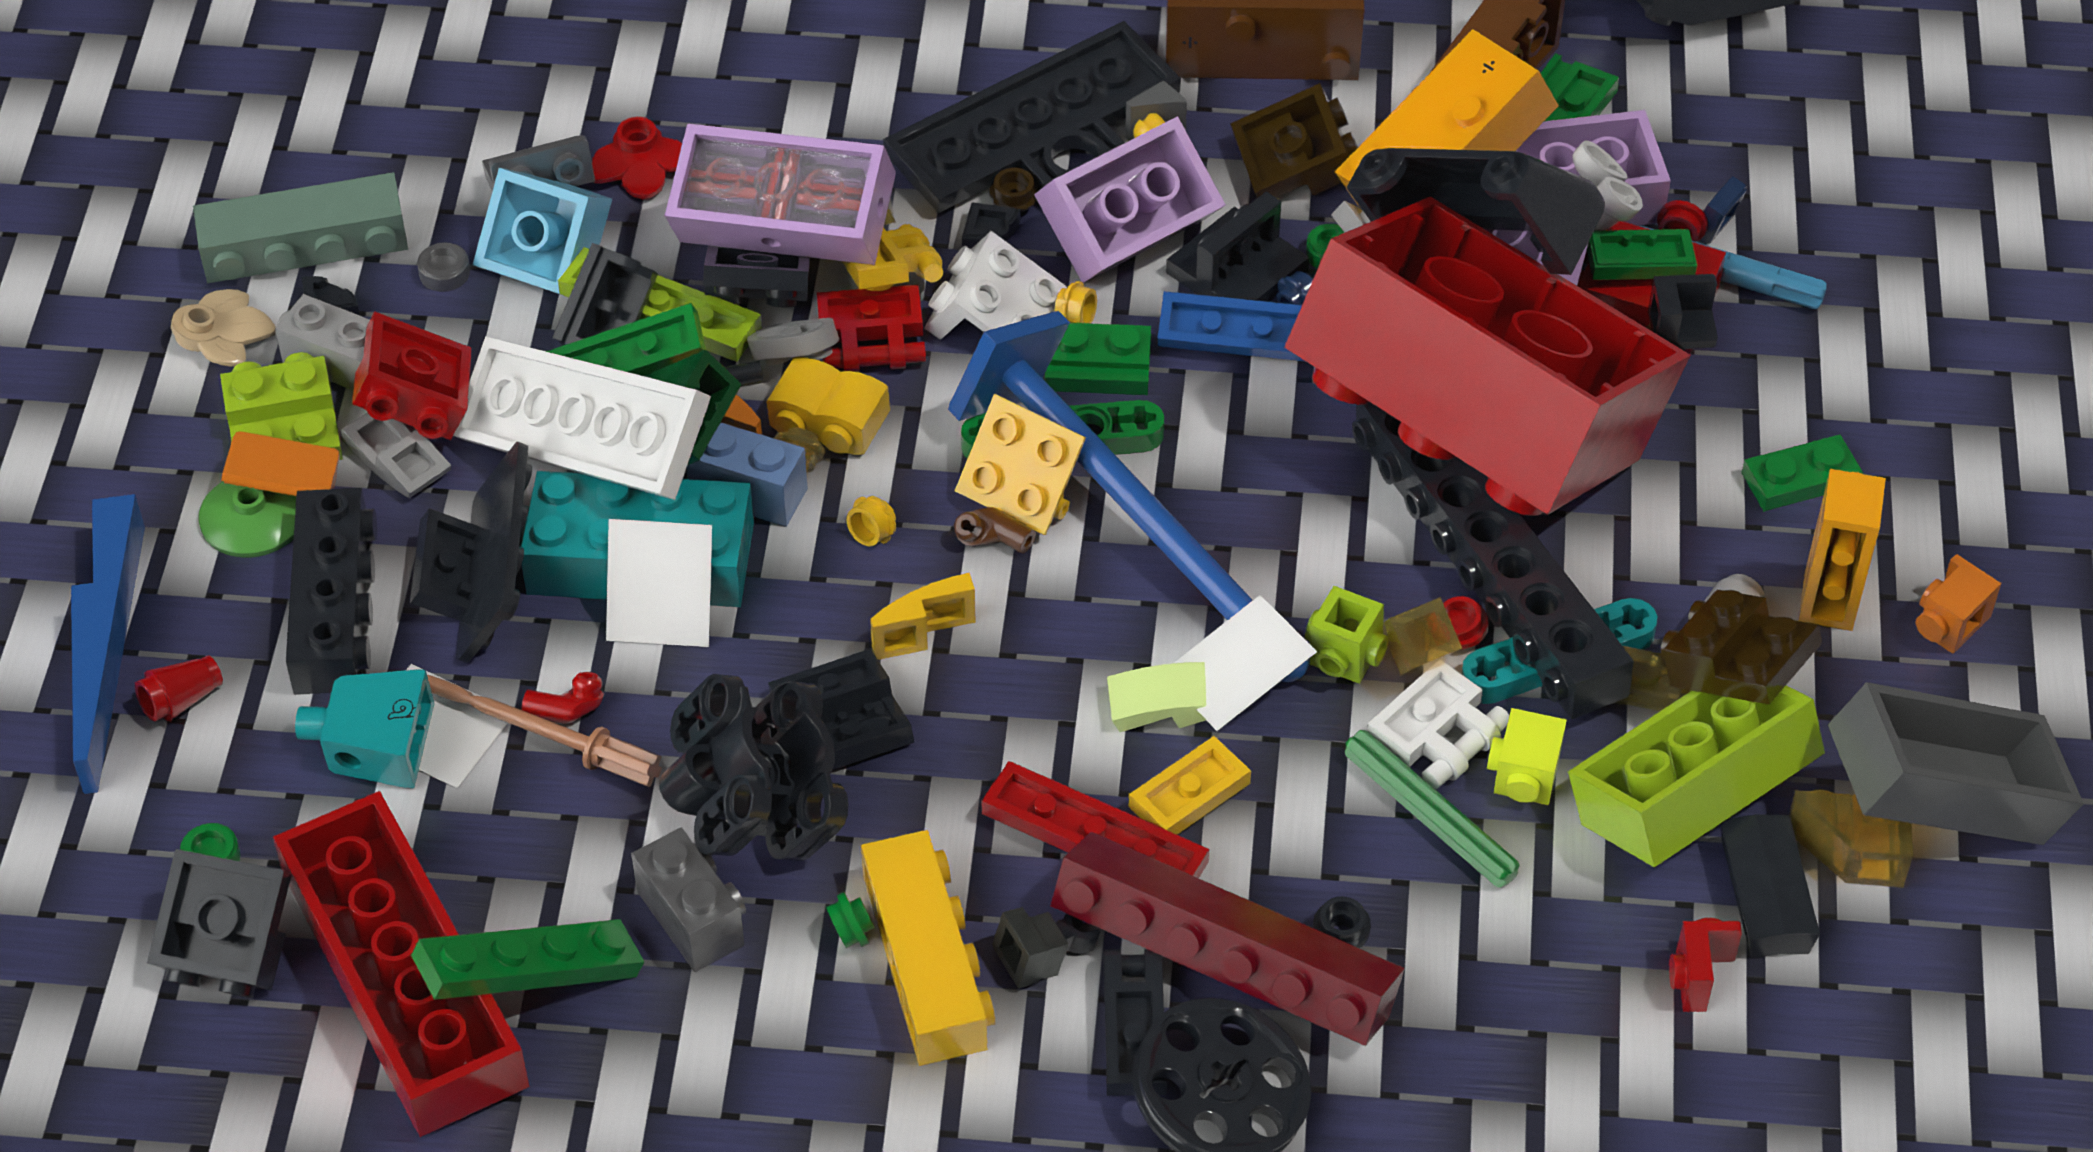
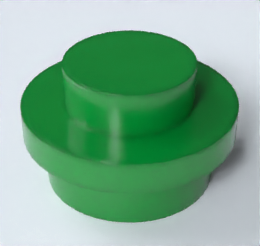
[826,891,875,949]

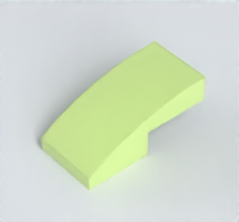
[1107,662,1206,732]

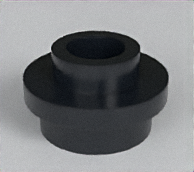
[1313,896,1371,948]

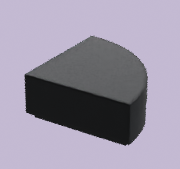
[962,202,1021,249]
[302,276,360,316]

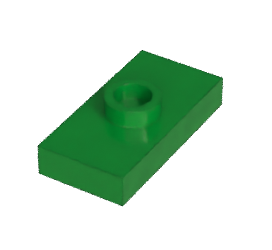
[1587,229,1697,280]

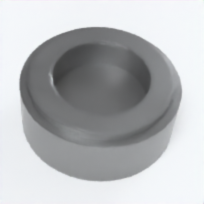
[417,243,470,292]

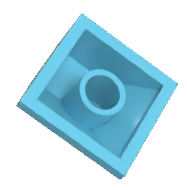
[473,168,612,294]

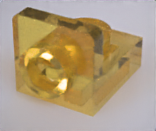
[1616,646,1692,711]

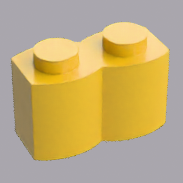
[767,357,890,455]

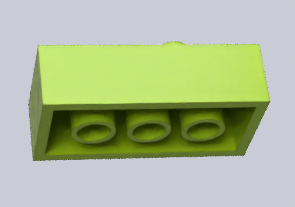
[1568,685,1825,867]

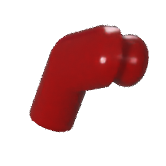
[522,672,604,724]

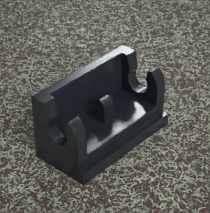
[552,243,658,345]

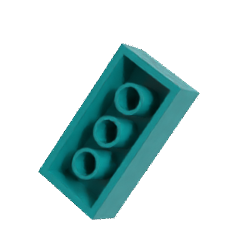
[521,471,754,607]

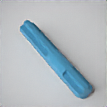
[1641,226,1827,309]

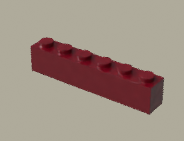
[1050,832,1405,1046]

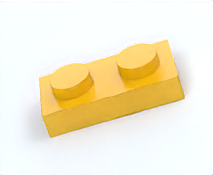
[1129,736,1251,835]

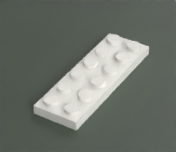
[453,336,711,500]

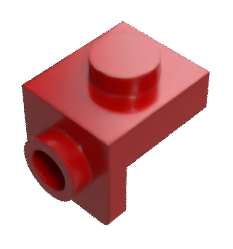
[1669,917,1742,1012]

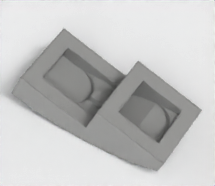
[341,413,451,498]

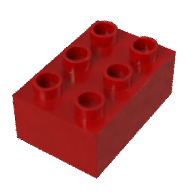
[1284,197,1691,516]

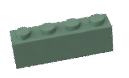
[193,172,409,283]

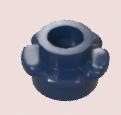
[1277,271,1313,305]

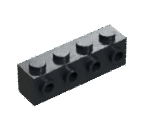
[285,487,377,695]

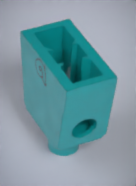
[295,669,435,788]

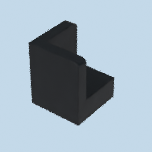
[1648,274,1718,349]

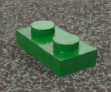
[1741,434,1863,512]

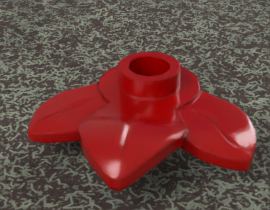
[592,117,682,199]

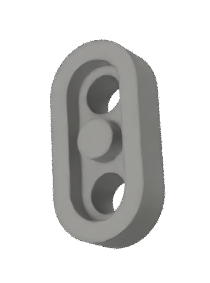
[747,318,839,366]

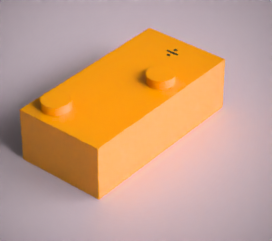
[1335,29,1559,207]

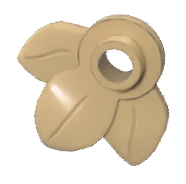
[171,289,276,367]

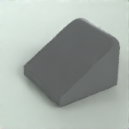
[1125,81,1187,141]

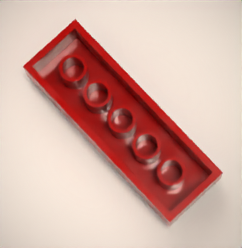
[273,791,529,1137]

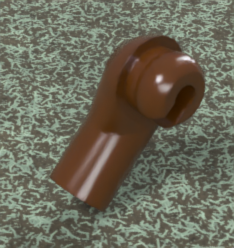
[954,507,1036,554]

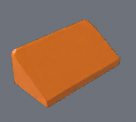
[221,431,340,496]

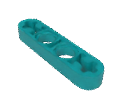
[1462,598,1658,704]

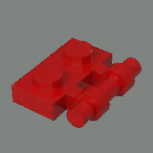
[816,285,926,372]

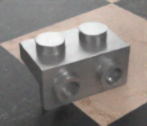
[482,135,595,191]

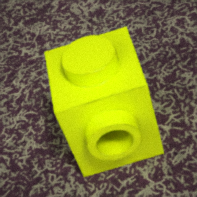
[1487,708,1567,805]

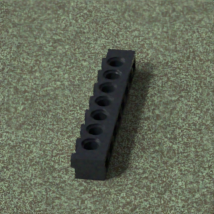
[1352,402,1634,720]

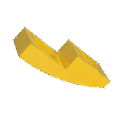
[870,572,976,660]

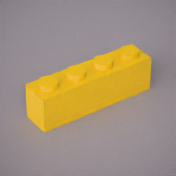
[861,830,996,1066]

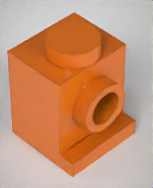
[1915,554,2001,654]

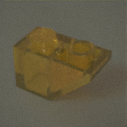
[1789,790,1913,888]

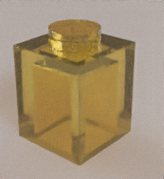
[1383,597,1462,675]

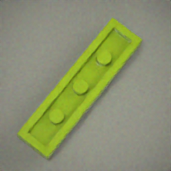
[558,247,762,362]

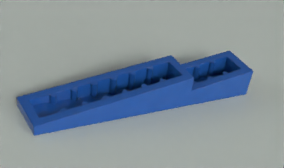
[71,494,145,794]

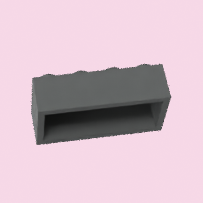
[1828,682,2084,845]

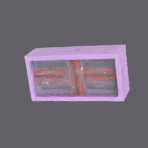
[665,124,896,265]

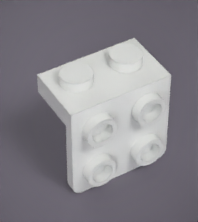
[924,231,1067,340]

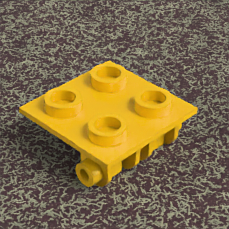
[955,394,1086,535]

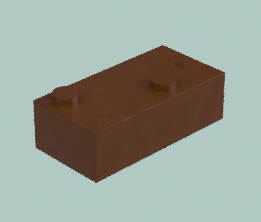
[1165,0,1365,80]

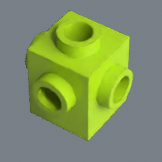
[1305,586,1389,684]

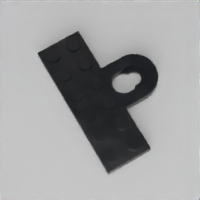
[883,21,1181,213]

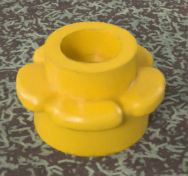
[1055,281,1097,323]
[846,496,896,546]

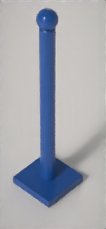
[948,311,1310,682]

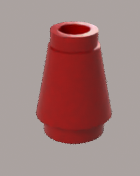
[135,655,223,722]

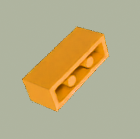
[1798,469,1886,631]

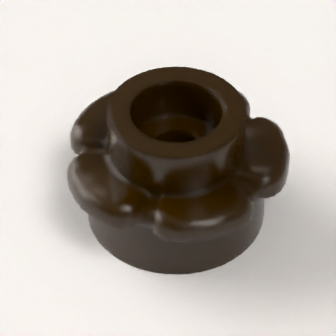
[989,168,1038,212]

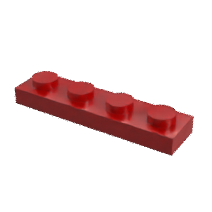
[982,761,1210,878]

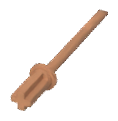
[427,675,662,787]

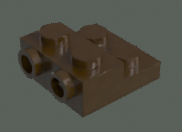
[1230,83,1358,198]
[1661,589,1822,705]

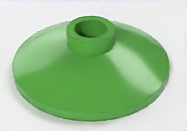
[199,481,296,558]

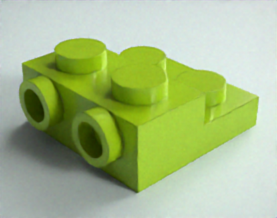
[220,352,343,460]

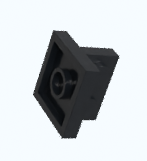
[1166,191,1309,302]

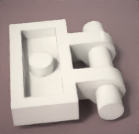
[1367,659,1509,789]

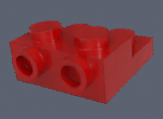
[352,311,472,440]

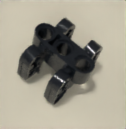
[659,674,849,861]

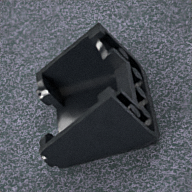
[1346,148,1605,275]

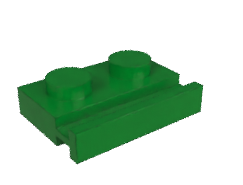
[1540,53,1619,121]
[1045,323,1151,395]

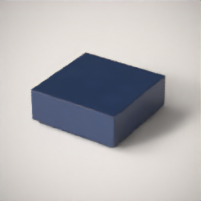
[1700,176,1747,245]

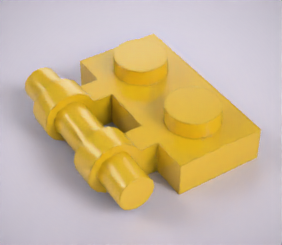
[842,224,943,291]

